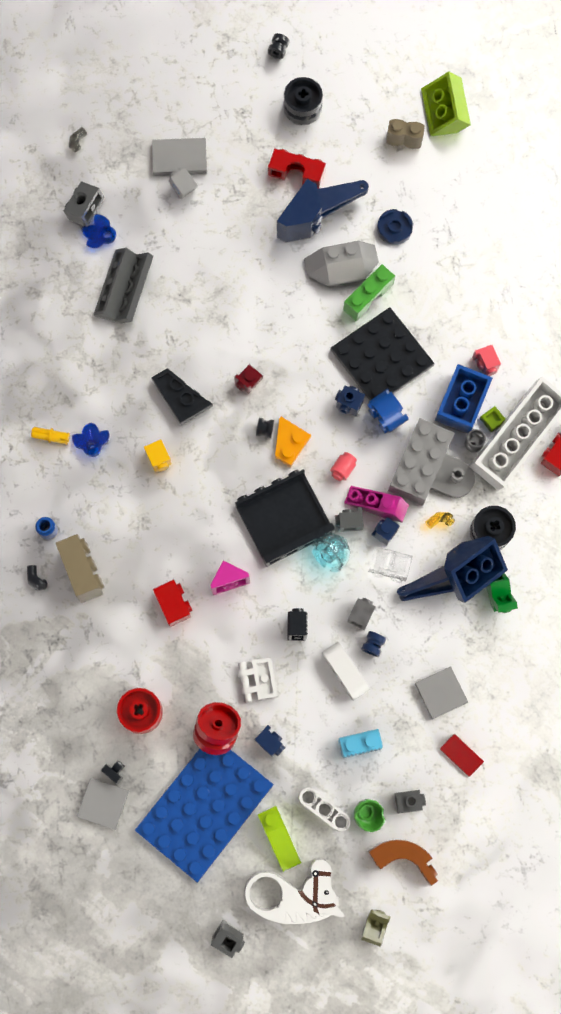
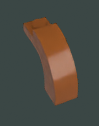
[368,840,438,886]

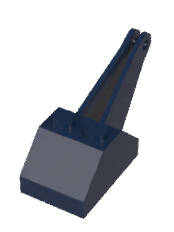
[277,179,369,243]
[397,536,508,603]

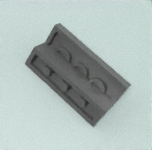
[94,248,153,323]

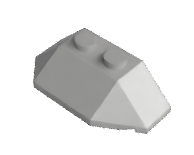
[304,240,379,287]

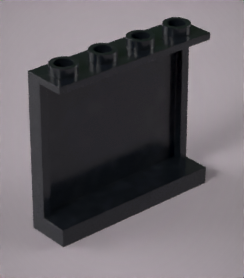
[235,469,335,567]

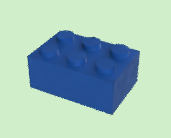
[435,364,493,434]

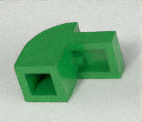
[487,573,518,613]

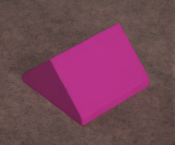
[211,560,250,595]

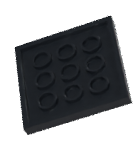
[331,307,435,400]

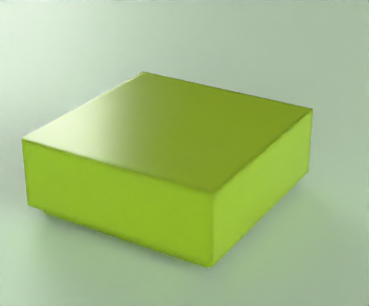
[479,406,505,433]

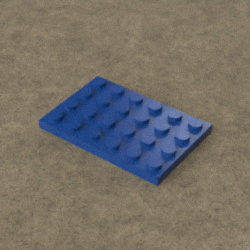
[135,749,274,883]

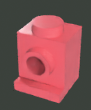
[472,345,501,376]

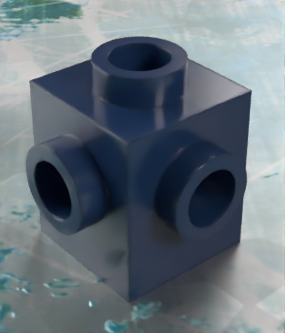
[335,385,365,416]

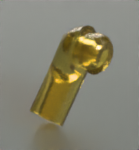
[425,512,455,529]

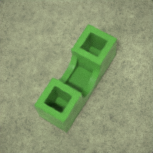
[343,264,395,322]

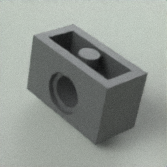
[63,181,105,227]

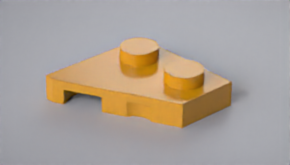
[275,416,311,467]

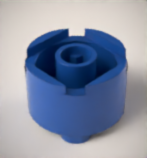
[367,389,409,434]

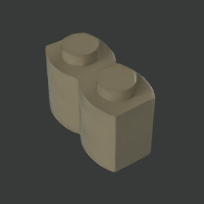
[386,119,425,149]

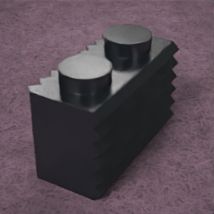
[287,608,308,641]

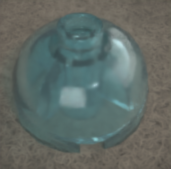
[312,533,351,572]

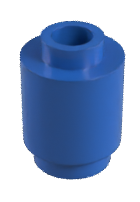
[35,517,58,540]

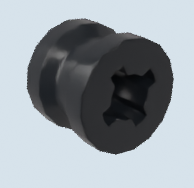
[256,417,274,438]

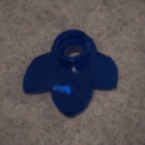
[81,214,117,248]
[72,423,110,457]

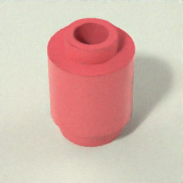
[330,452,357,481]

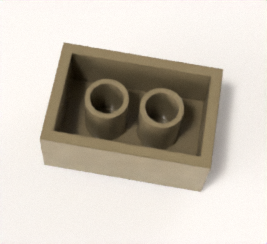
[56,534,105,603]

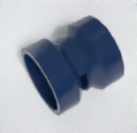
[361,631,386,657]

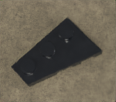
[151,368,213,425]

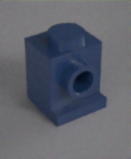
[371,517,400,546]
[254,725,286,757]

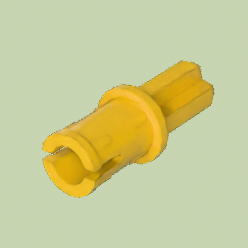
[31,427,70,445]

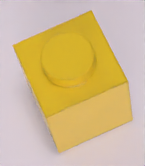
[144,439,172,472]

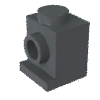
[335,507,364,532]
[394,790,426,814]
[211,920,245,958]

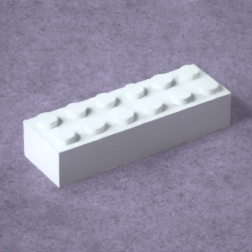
[469,377,561,490]

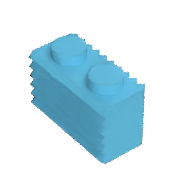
[338,729,383,758]

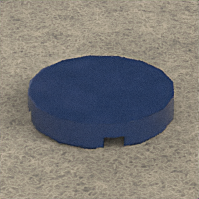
[377,209,413,245]

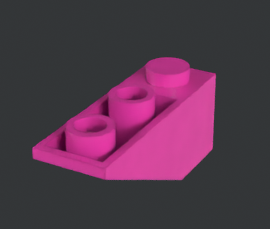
[344,486,409,523]

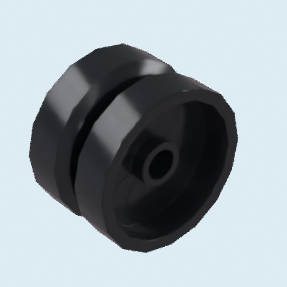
[284,77,323,125]
[470,506,516,550]

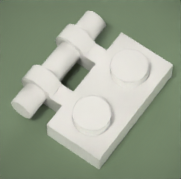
[238,657,278,703]

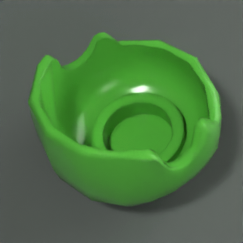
[354,799,385,832]

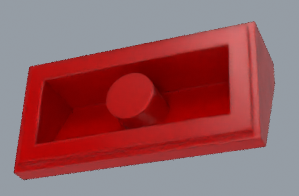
[440,734,484,777]

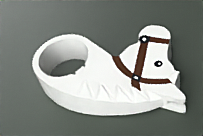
[245,858,344,924]

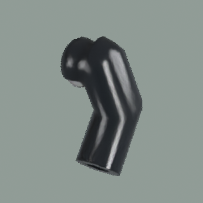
[27,565,48,591]

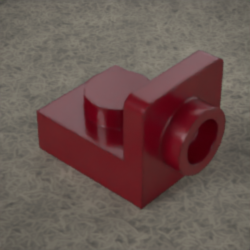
[234,364,263,394]

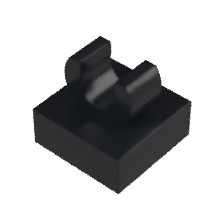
[101,761,125,784]

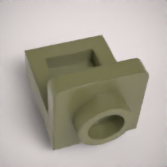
[361,910,391,947]

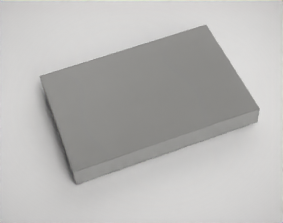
[152,138,207,175]

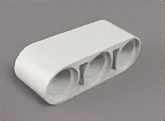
[322,642,370,701]
[299,788,350,831]

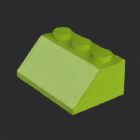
[421,71,471,136]

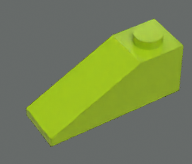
[258,806,301,872]

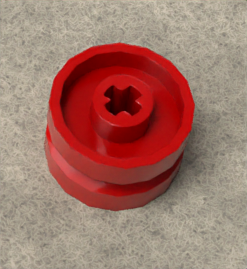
[117,688,163,734]
[193,702,241,755]

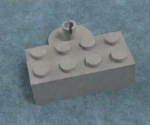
[388,418,475,506]

